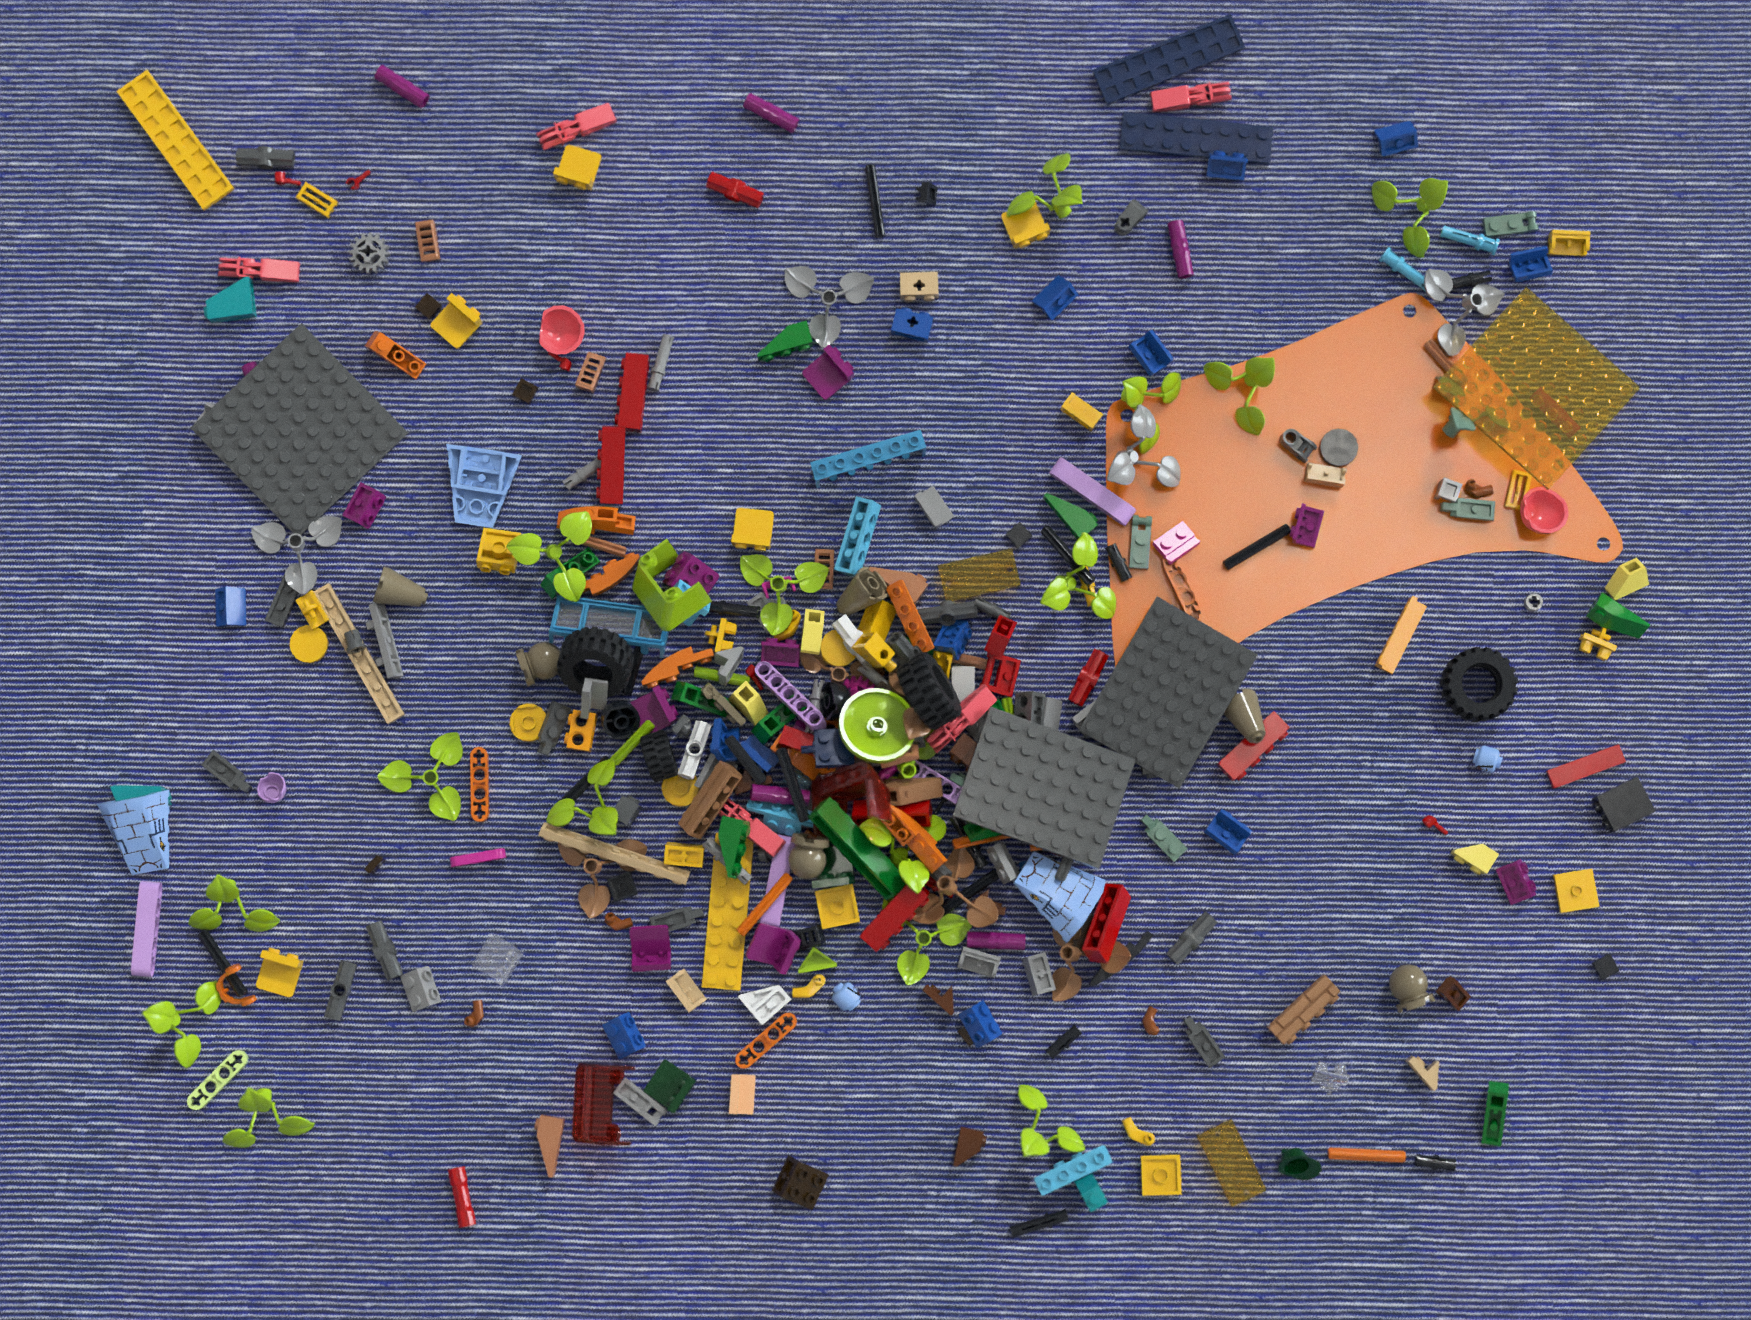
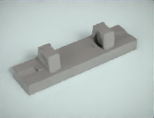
[366,603,404,678]

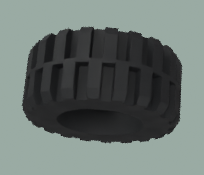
[557,627,634,698]
[1440,647,1518,722]
[897,652,962,729]

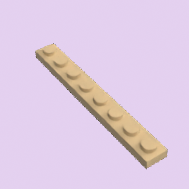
[314,583,405,725]
[538,822,691,885]

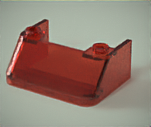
[811,762,892,838]
[572,1063,635,1146]

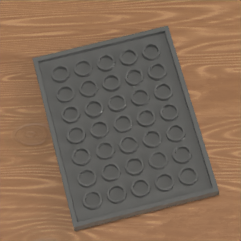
[1079,596,1258,789]
[952,706,1136,869]

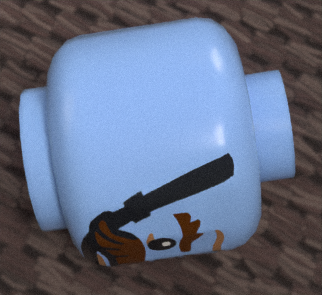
[1472,745,1503,773]
[832,982,861,1011]

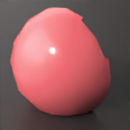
[539,305,585,355]
[1520,487,1568,534]

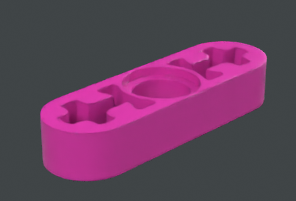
[450,848,506,867]

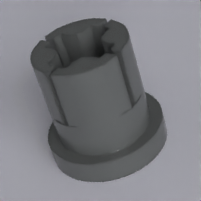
[344,629,366,654]

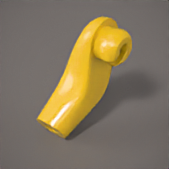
[774,610,801,642]
[792,974,825,998]
[1122,1117,1155,1146]

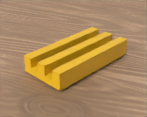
[296,182,338,218]
[1504,470,1532,511]

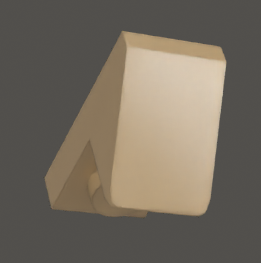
[1405,1056,1439,1091]

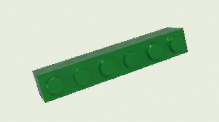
[808,797,906,901]

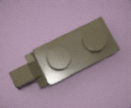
[700,682,746,726]

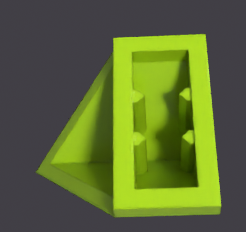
[798,947,837,974]

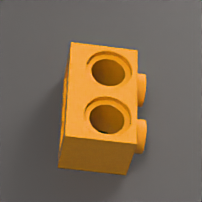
[564,709,598,753]

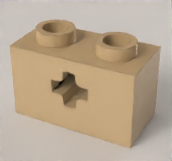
[900,272,939,302]

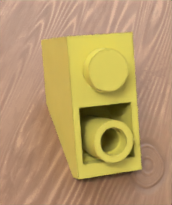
[1605,558,1649,600]
[800,609,825,655]
[728,681,769,726]
[1450,844,1499,875]

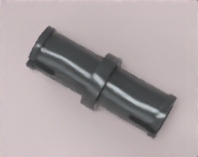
[975,596,1011,619]

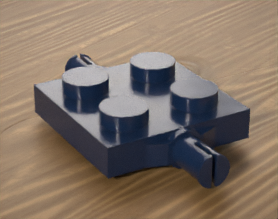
[801,729,855,768]

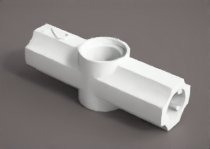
[831,614,872,670]
[678,720,712,780]

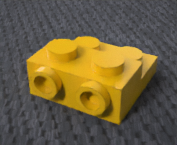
[476,528,521,575]

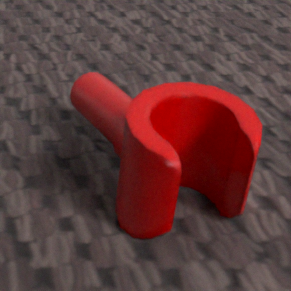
[346,170,371,190]
[275,172,301,186]
[548,352,572,371]
[746,664,764,691]
[1422,815,1448,836]

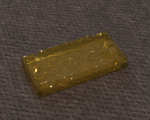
[938,548,1021,601]
[1196,1118,1266,1207]

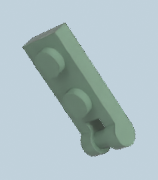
[1483,211,1539,238]
[1129,515,1152,570]

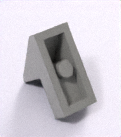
[714,646,744,687]

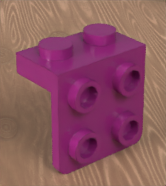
[802,345,854,400]
[663,551,719,594]
[630,685,679,734]
[745,923,801,975]
[629,925,672,972]

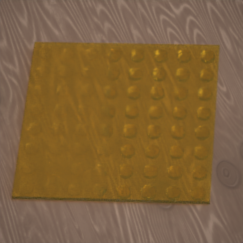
[1433,287,1640,490]

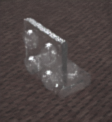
[472,933,525,985]

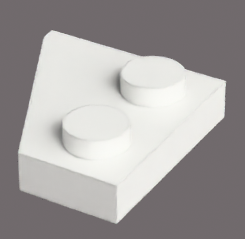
[738,985,792,1025]

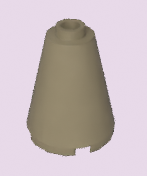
[373,567,428,607]
[837,567,888,616]
[1224,689,1266,743]

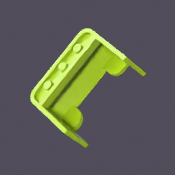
[632,539,712,631]

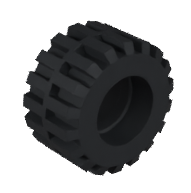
[640,730,678,783]

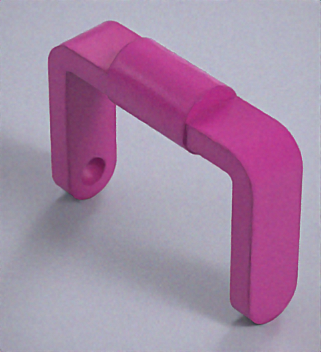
[762,576,796,599]

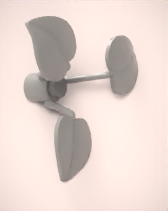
[784,266,874,348]
[1424,268,1505,356]
[1106,405,1180,487]
[251,516,342,595]

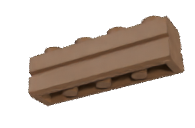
[678,760,743,839]
[1266,974,1341,1045]

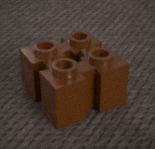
[949,733,977,772]

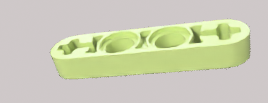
[187,1050,248,1110]

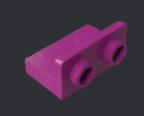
[342,482,386,529]
[1496,859,1537,905]

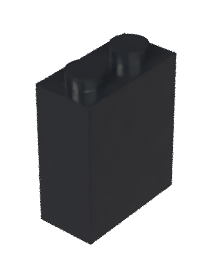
[1592,777,1656,833]

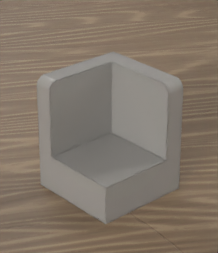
[1434,477,1462,503]

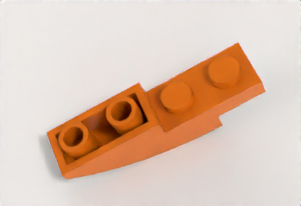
[556,506,636,535]
[583,552,640,597]
[641,647,714,689]
[878,805,947,873]

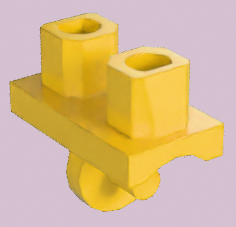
[295,590,330,630]
[704,618,737,653]
[1579,627,1617,661]

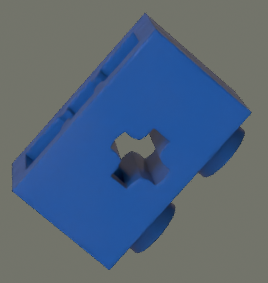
[891,307,933,343]

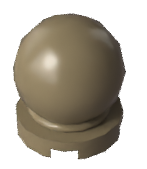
[516,642,560,687]
[788,833,830,880]
[1389,964,1435,1013]

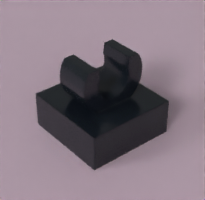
[915,182,938,206]

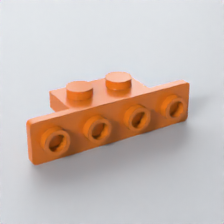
[886,579,935,653]

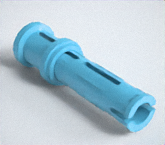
[1440,225,1500,255]
[1378,247,1426,292]

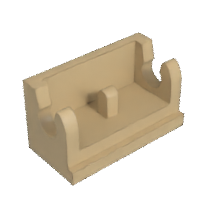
[1304,463,1347,488]
[666,969,707,1013]

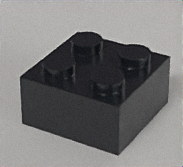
[607,871,638,902]

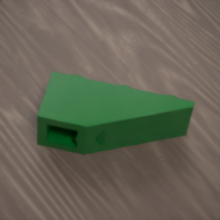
[757,320,813,362]
[540,547,600,599]
[718,815,751,879]

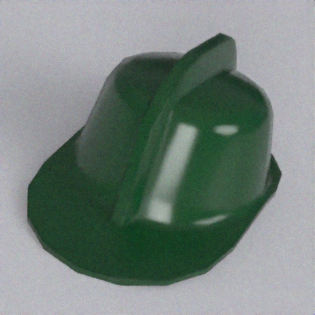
[1278,1148,1322,1180]

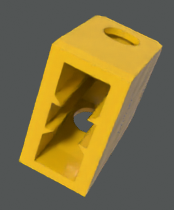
[851,632,897,673]

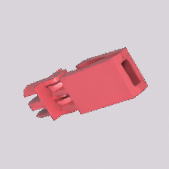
[1150,81,1232,112]
[536,103,617,150]
[218,257,300,283]
[925,684,997,753]
[718,798,786,858]

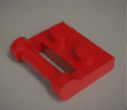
[979,652,1021,697]

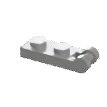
[613,1077,668,1126]

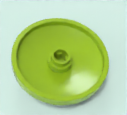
[838,688,914,763]

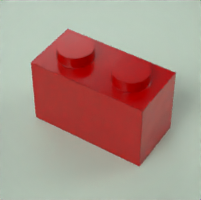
[984,615,1017,658]

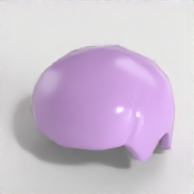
[257,772,287,803]

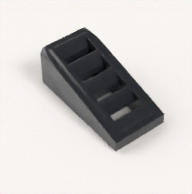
[793,925,826,951]

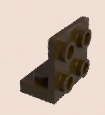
[772,1155,829,1210]

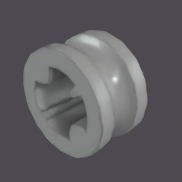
[1524,593,1543,612]

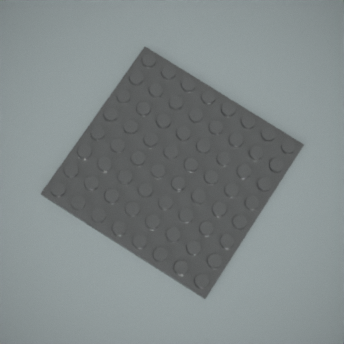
[191,323,408,535]

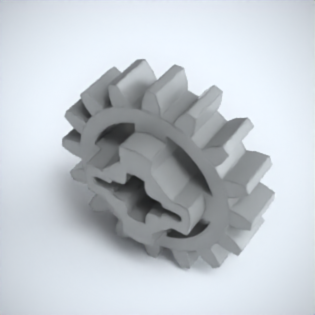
[348,232,391,274]

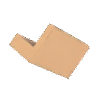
[729,1074,756,1114]

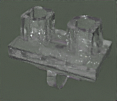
[1311,1062,1350,1095]

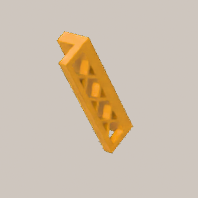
[1374,596,1427,675]

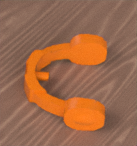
[216,963,257,1006]

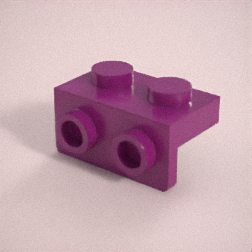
[1289,503,1324,548]
[761,637,801,667]

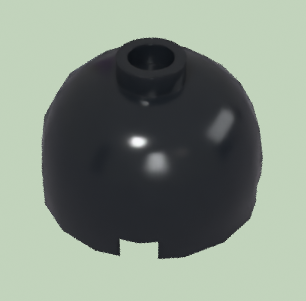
[820,682,852,721]
[601,700,640,739]

